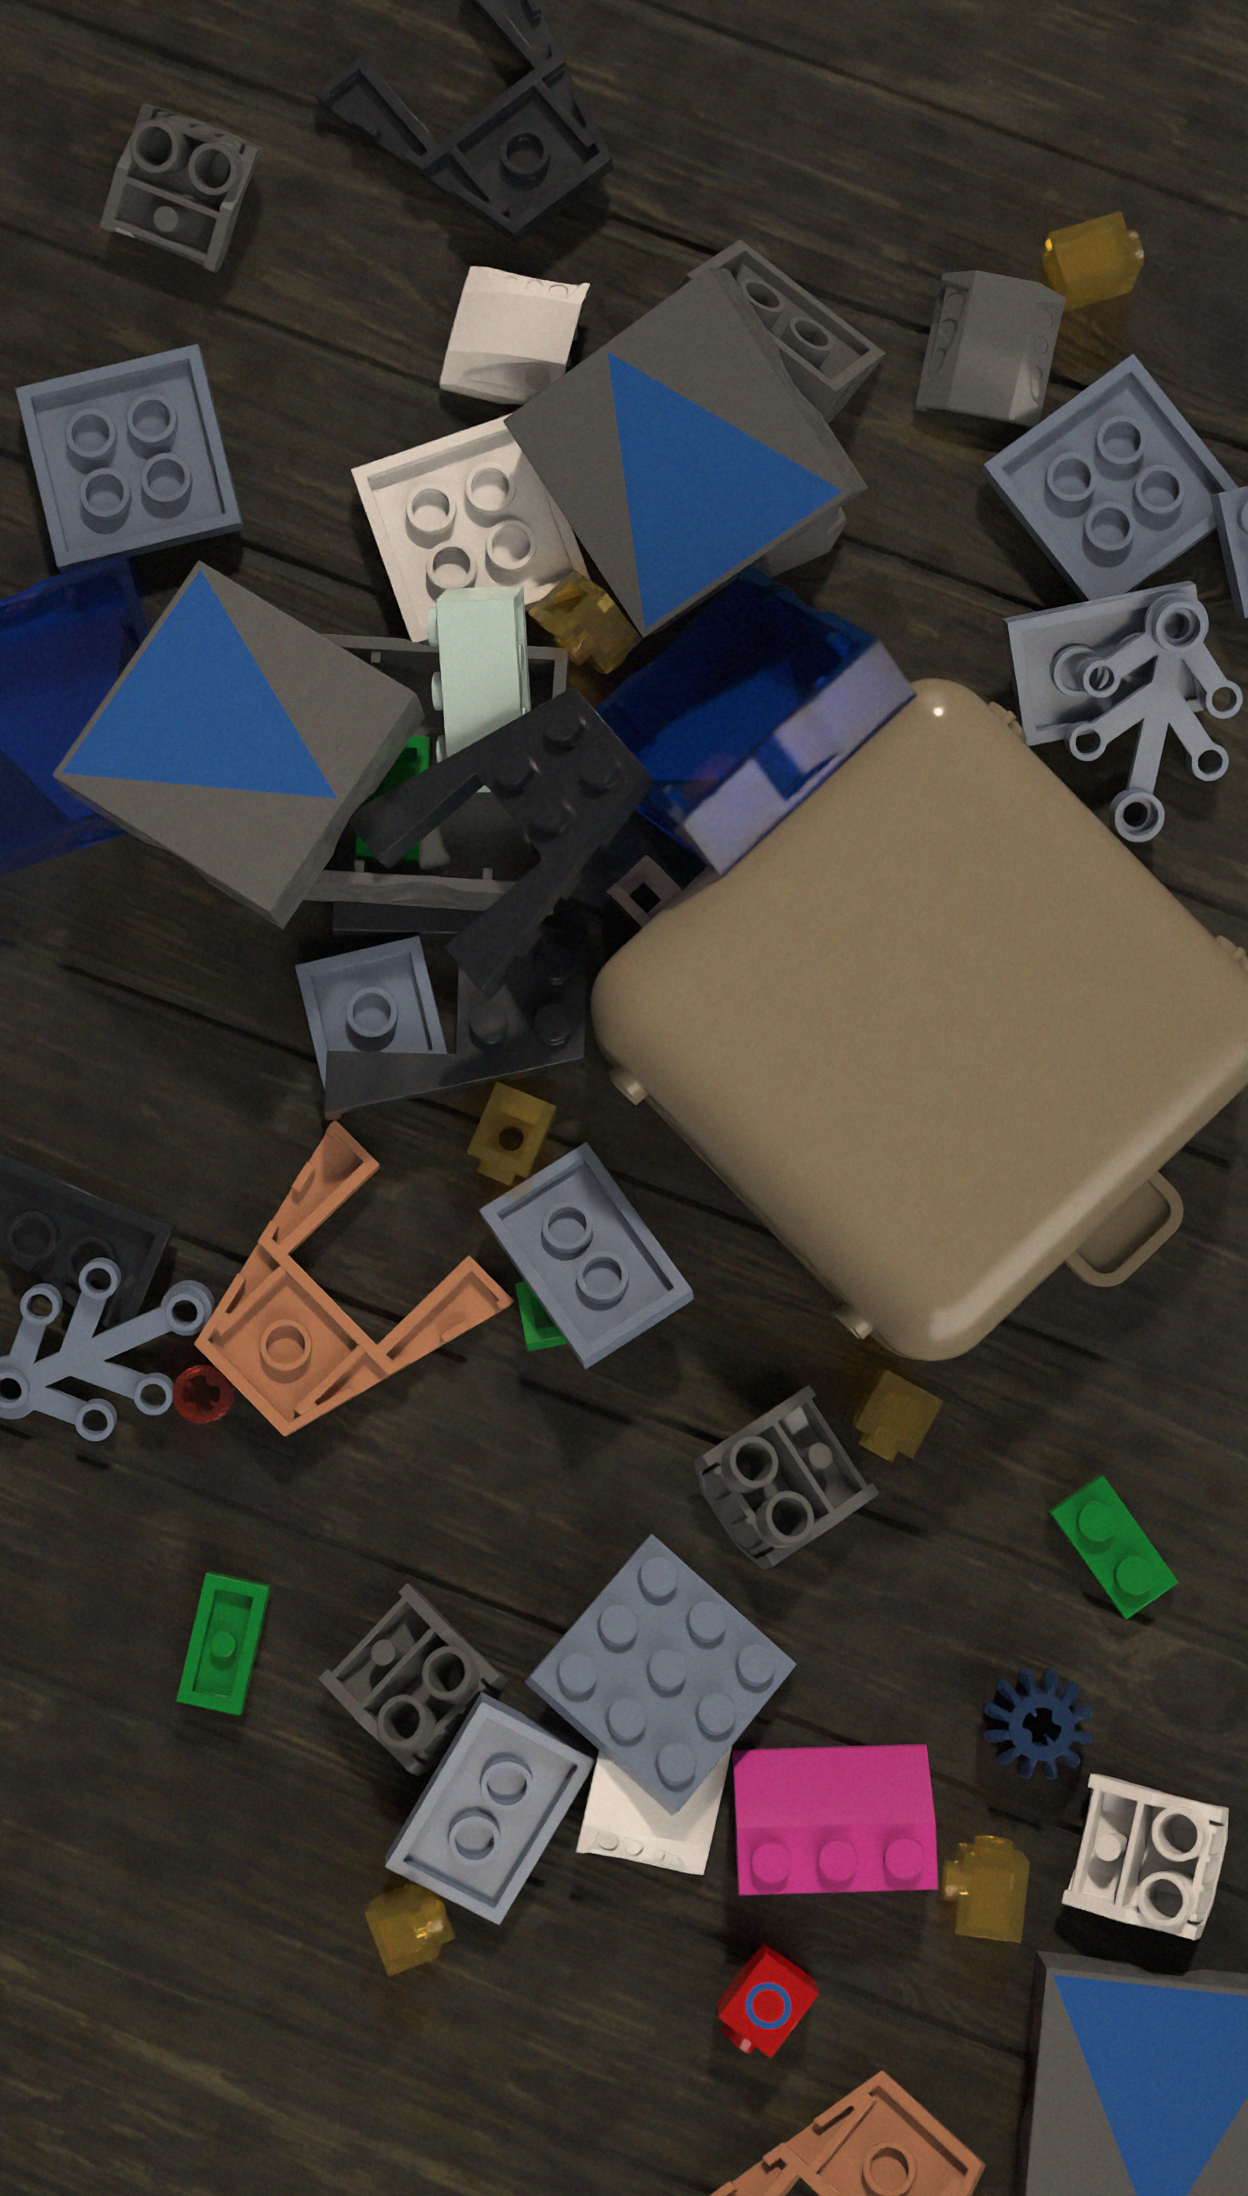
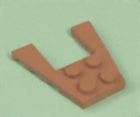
[194,1120,514,1437]
[710,2070,986,2196]

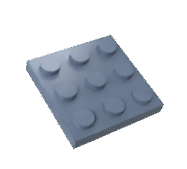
[15,344,244,574]
[981,354,1238,602]
[525,1534,797,1815]

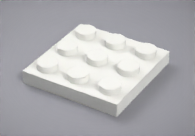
[351,414,592,645]

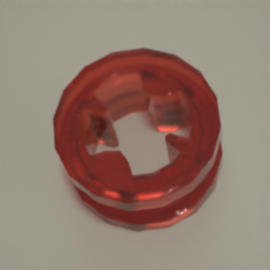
[173,1365,234,1423]

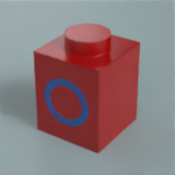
[717,1940,819,2058]

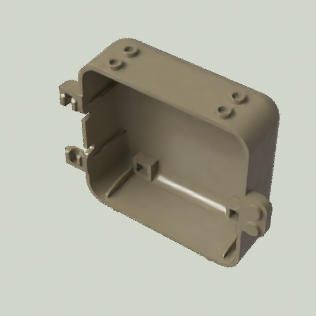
[590,678,1248,1361]

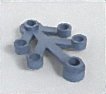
[1064,592,1243,842]
[0,1258,215,1441]

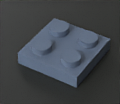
[295,936,448,1089]

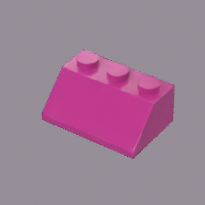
[733,1744,938,1895]

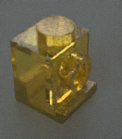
[528,569,643,675]
[467,1082,558,1186]
[365,1882,455,1977]

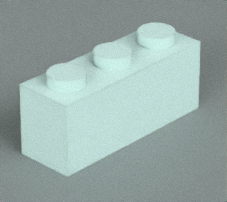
[427,586,531,792]

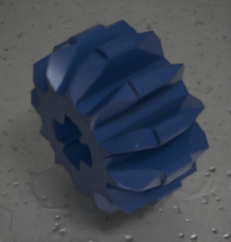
[982,1667,1093,1780]

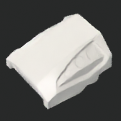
[439,267,591,405]
[576,1746,732,1875]
[1062,1773,1229,1940]

